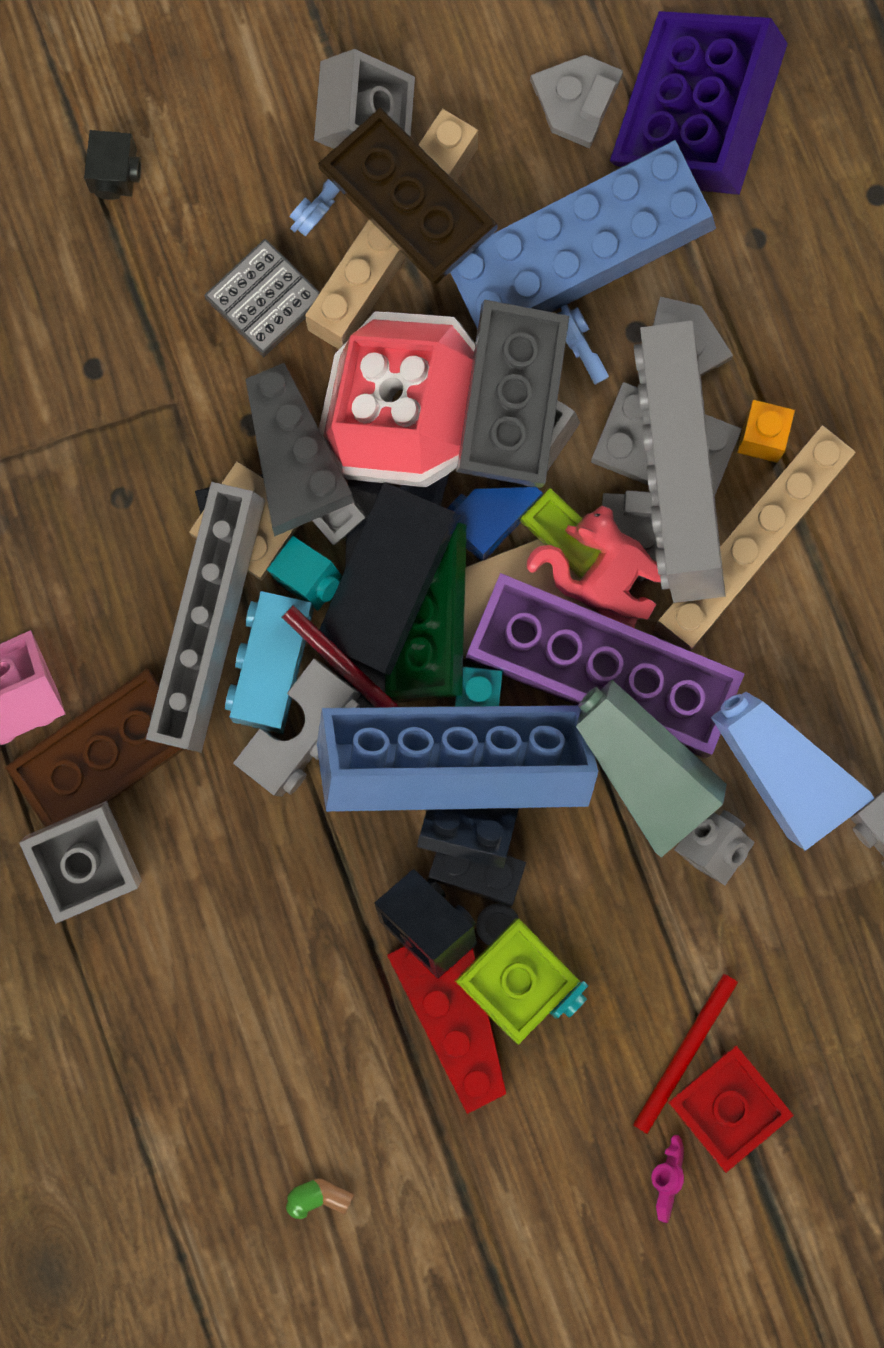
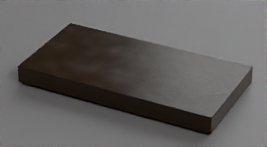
[318,107,498,286]

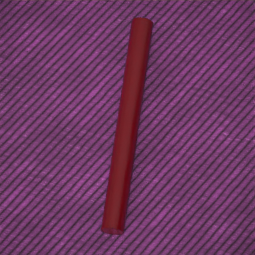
[281,605,399,708]

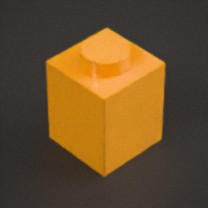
[737,400,795,463]

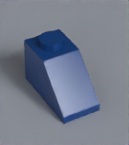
[447,487,542,561]

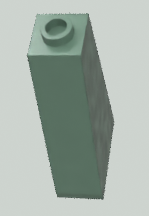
[576,680,727,857]

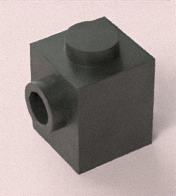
[84,130,141,200]

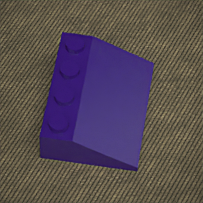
[610,11,788,195]

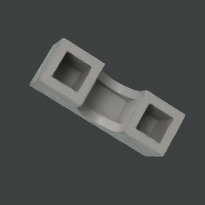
[233,659,361,797]

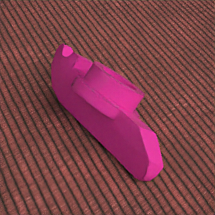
[651,1135,684,1223]

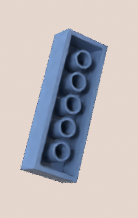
[450,140,716,329]
[317,706,598,812]

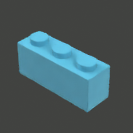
[225,591,314,734]

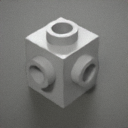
[674,810,755,886]

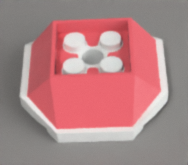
[319,311,475,487]

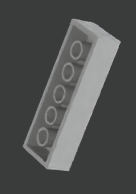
[634,320,726,603]

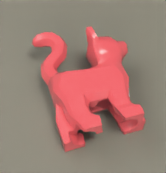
[527,505,661,628]

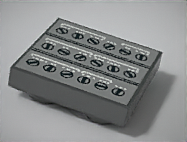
[204,239,320,358]

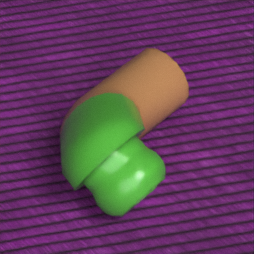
[286,1179,354,1219]

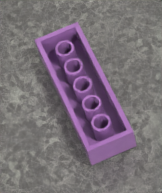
[465,573,744,758]

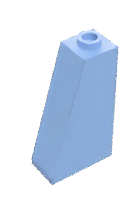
[711,692,875,851]

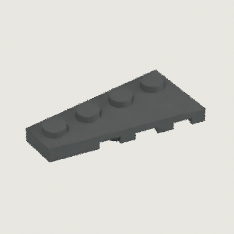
[245,363,354,537]

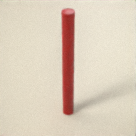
[633,973,738,1135]

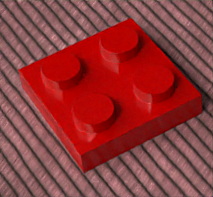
[667,1045,794,1173]

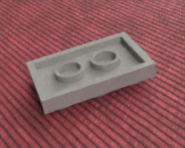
[591,382,741,497]

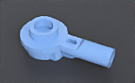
[289,179,340,237]
[557,304,609,385]

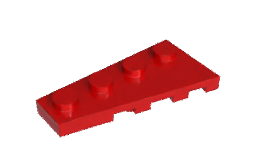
[387,946,507,1114]

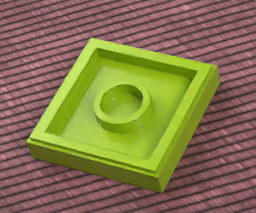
[455,918,580,1045]

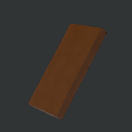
[4,669,185,827]

